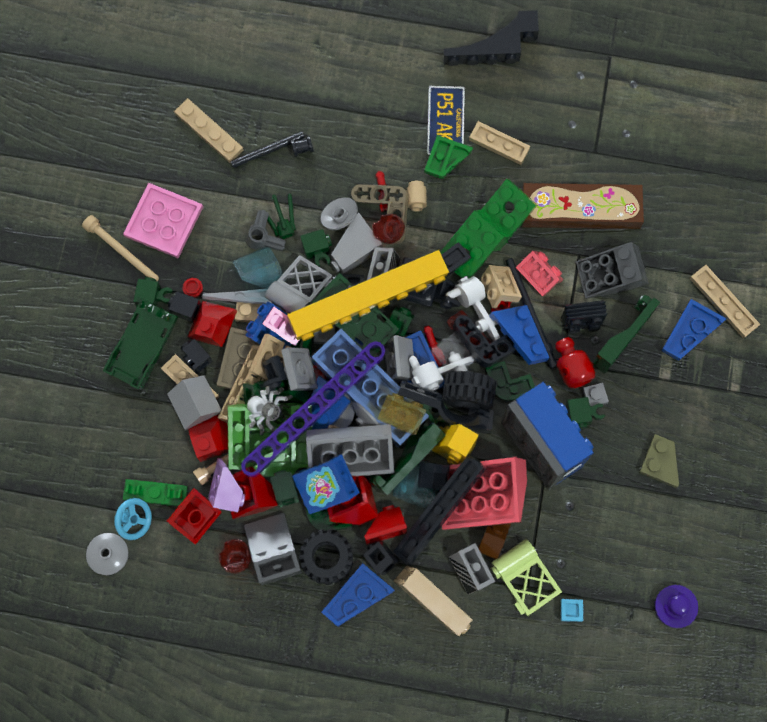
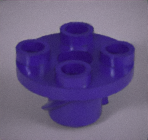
[655,585,698,628]

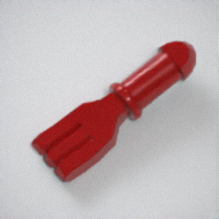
[376,171,390,212]
[424,325,446,367]

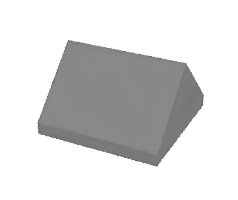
[384,336,414,383]
[167,375,222,430]

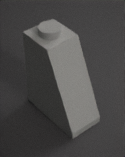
[331,213,382,274]

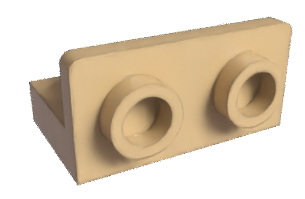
[481,265,522,308]

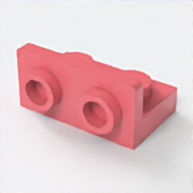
[516,251,564,296]

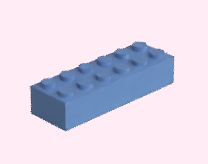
[311,329,429,448]

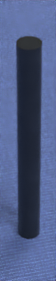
[230,131,305,168]

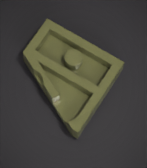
[639,434,679,488]

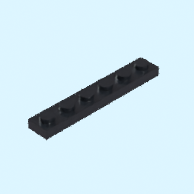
[393,454,487,566]

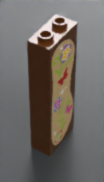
[522,183,644,229]

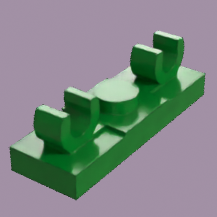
[123,479,188,507]

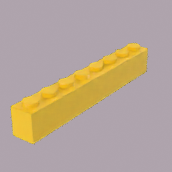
[287,250,449,341]

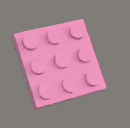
[123,183,203,258]

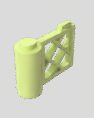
[490,539,562,616]

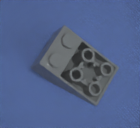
[576,242,649,299]
[244,513,302,586]

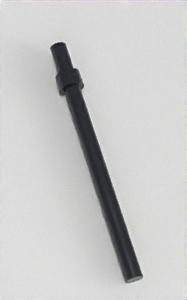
[505,258,557,369]

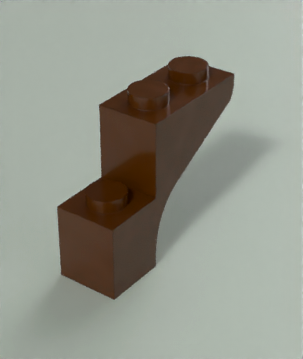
[479,523,511,559]

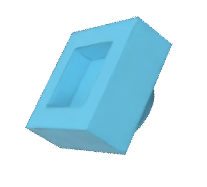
[561,599,583,622]

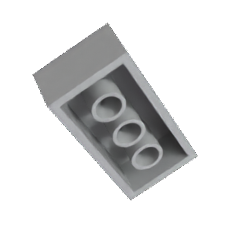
[306,424,394,476]

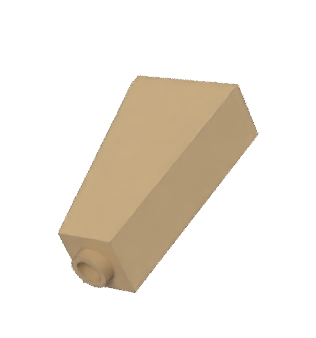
[393,565,472,636]

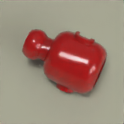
[555,337,596,389]

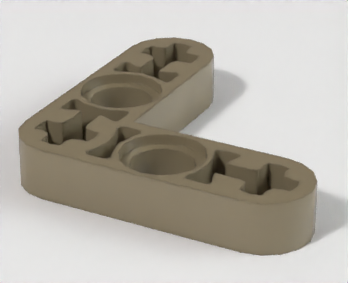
[351,184,409,245]

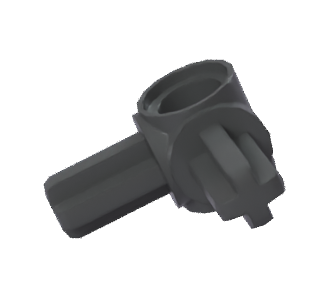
[246,210,285,251]

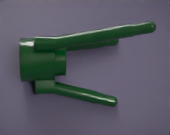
[267,193,297,239]

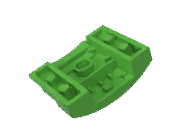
[227,403,312,477]

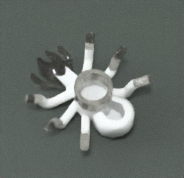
[247,386,293,436]

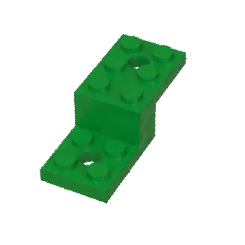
[440,179,538,279]

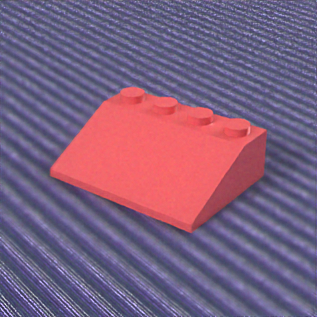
[442,457,527,530]

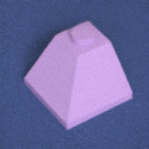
[208,458,245,512]

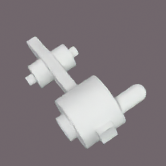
[445,276,500,342]
[409,351,476,391]

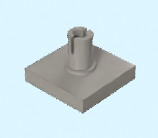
[281,347,318,391]

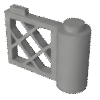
[265,255,333,313]

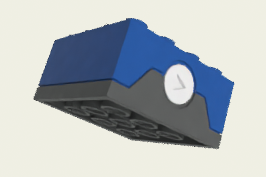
[501,382,594,490]

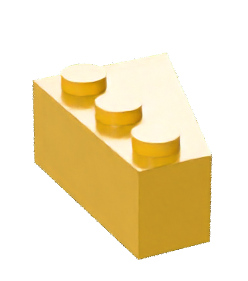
[432,424,478,465]

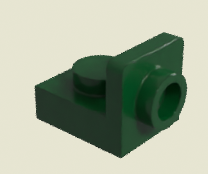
[389,306,415,337]

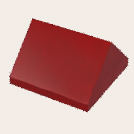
[167,488,222,545]

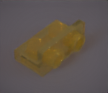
[377,393,427,436]

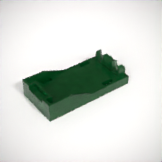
[311,273,399,357]
[592,295,660,374]
[103,298,178,390]
[368,422,446,495]

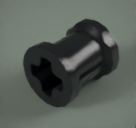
[290,135,314,157]

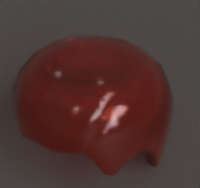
[373,214,405,244]
[219,539,251,574]

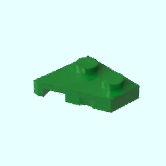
[424,135,473,179]

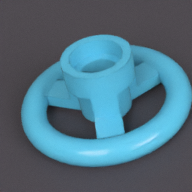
[114,498,152,540]

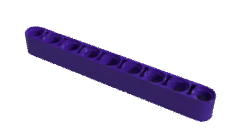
[241,341,385,477]

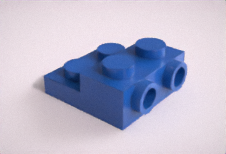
[245,301,292,349]

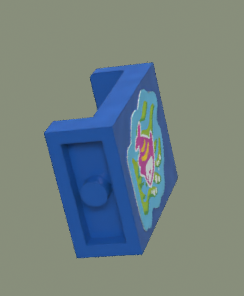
[292,454,359,514]

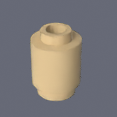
[407,181,427,212]

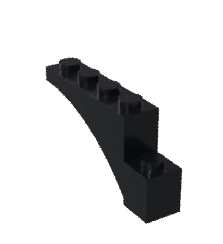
[443,10,539,66]

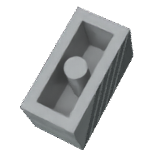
[367,247,401,280]
[449,543,495,595]

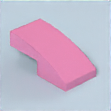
[262,307,299,346]

